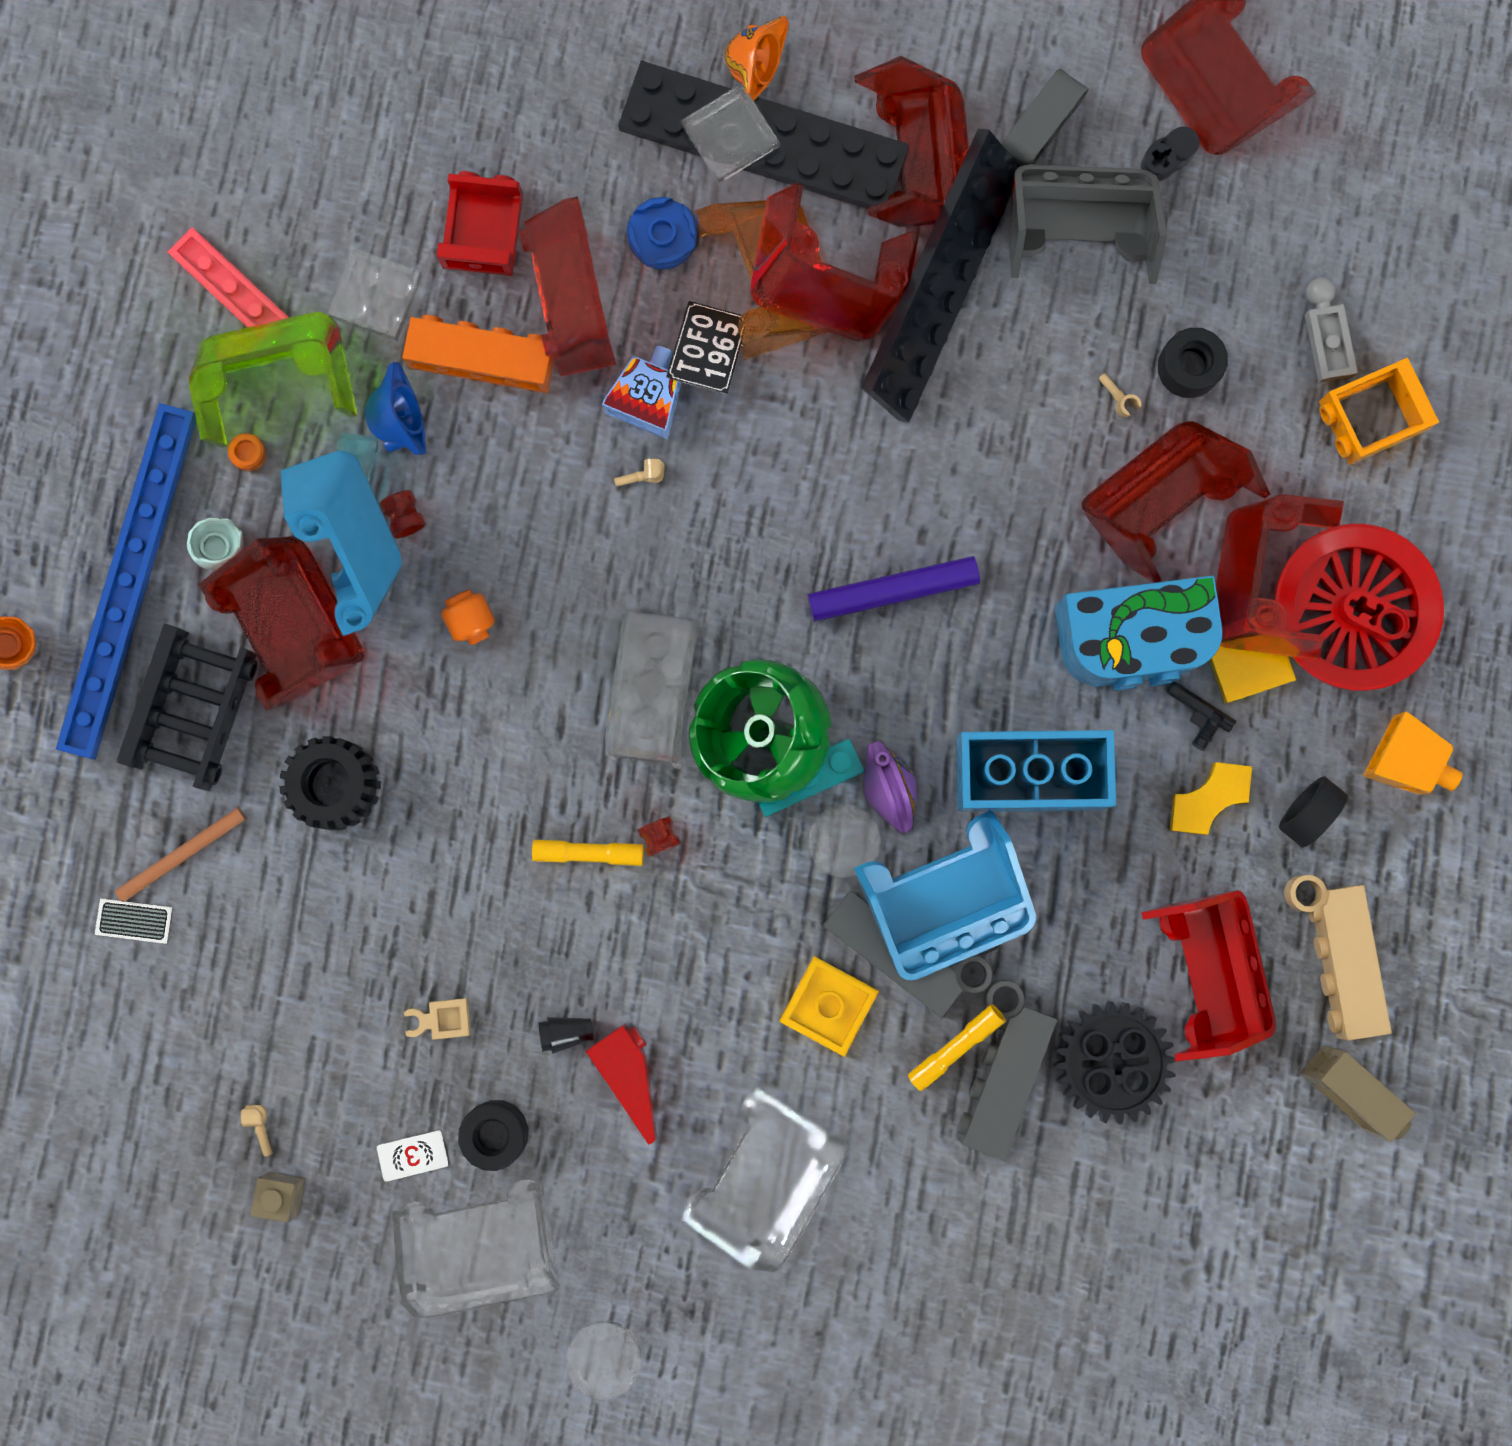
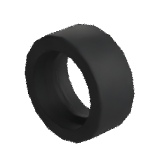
[1279,776,1348,848]

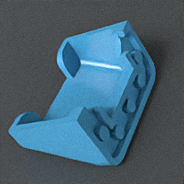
[280,451,402,636]

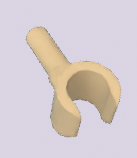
[1099,373,1141,418]
[614,459,664,487]
[241,1105,273,1157]

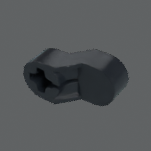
[1140,126,1200,181]

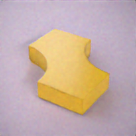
[1169,762,1252,835]

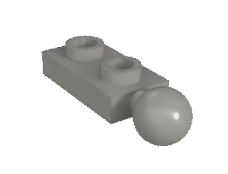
[1305,277,1358,383]

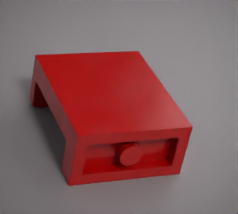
[437,171,523,276]

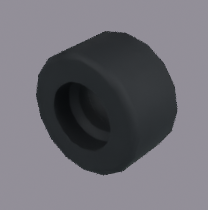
[1158,327,1228,398]
[458,1100,529,1171]

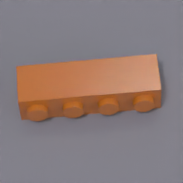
[402,315,556,394]

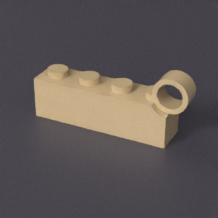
[1284,875,1392,1041]

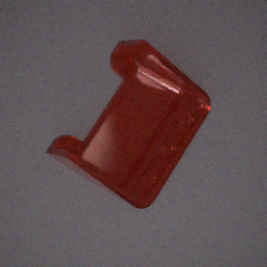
[1141,0,1316,155]

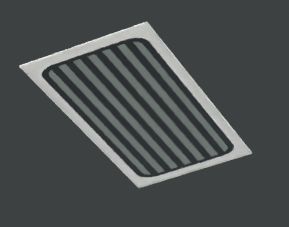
[95,898,172,944]

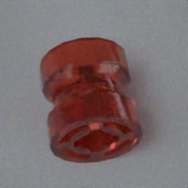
[379,490,427,539]

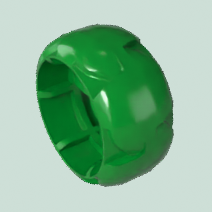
[689,659,832,803]

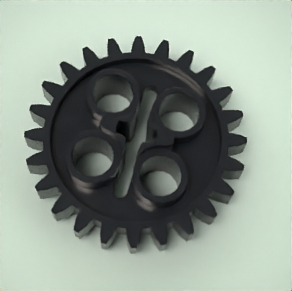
[1053,1001,1176,1124]

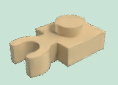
[404,998,471,1040]

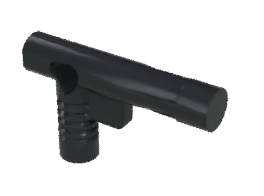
[1167,681,1236,751]

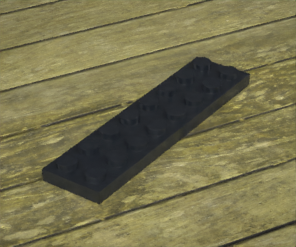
[618,60,909,215]
[861,129,1020,423]

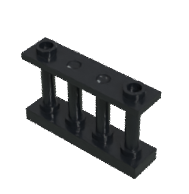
[116,623,258,791]

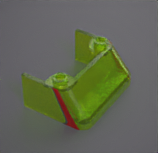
[189,312,358,447]

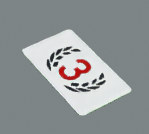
[377,1130,448,1182]

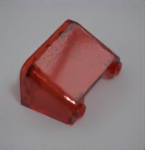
[199,536,364,711]

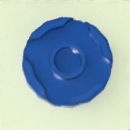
[627,197,698,270]

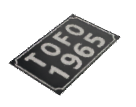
[666,301,749,394]

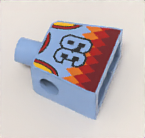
[602,346,681,439]

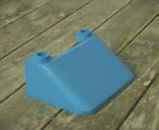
[854,810,1036,980]

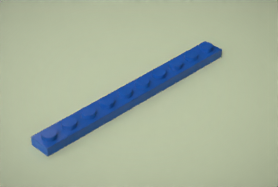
[55,403,198,760]

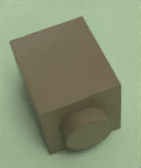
[250,1172,305,1222]

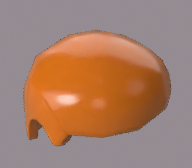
[0,616,37,670]

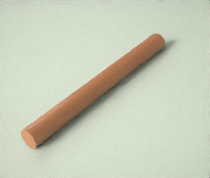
[115,807,246,902]

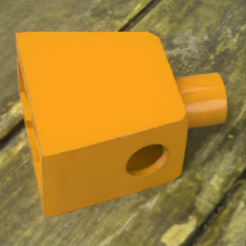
[1363,711,1463,795]

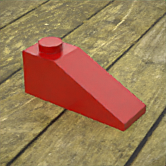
[586,1023,657,1145]

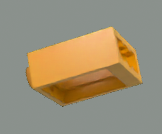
[1318,357,1439,465]

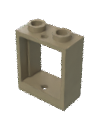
[1300,1046,1416,1143]

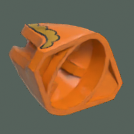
[724,16,789,101]

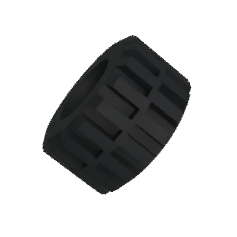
[279,736,381,830]

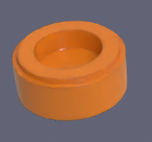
[228,433,267,471]

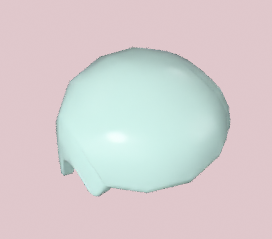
[187,518,244,571]

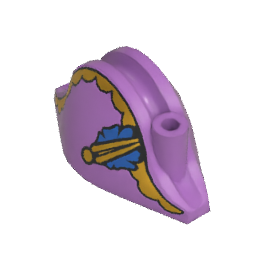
[863,741,918,834]

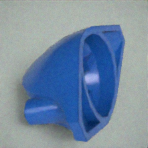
[365,362,427,455]

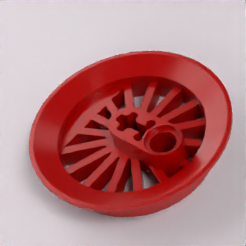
[1274,524,1444,691]

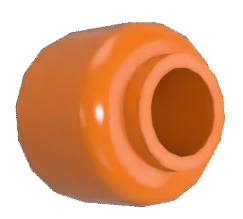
[441,589,495,646]

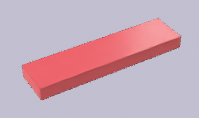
[167,227,296,350]

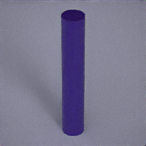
[807,556,980,622]

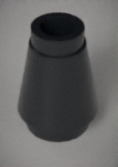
[538,1017,594,1054]

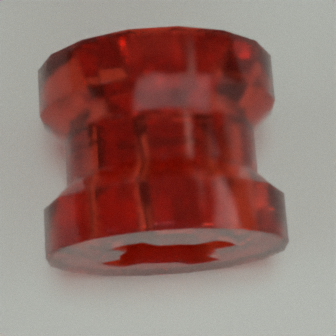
[637,816,682,857]

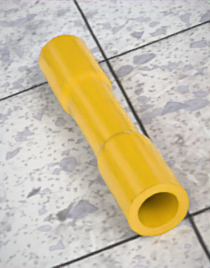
[532,839,644,866]
[908,1004,1006,1091]

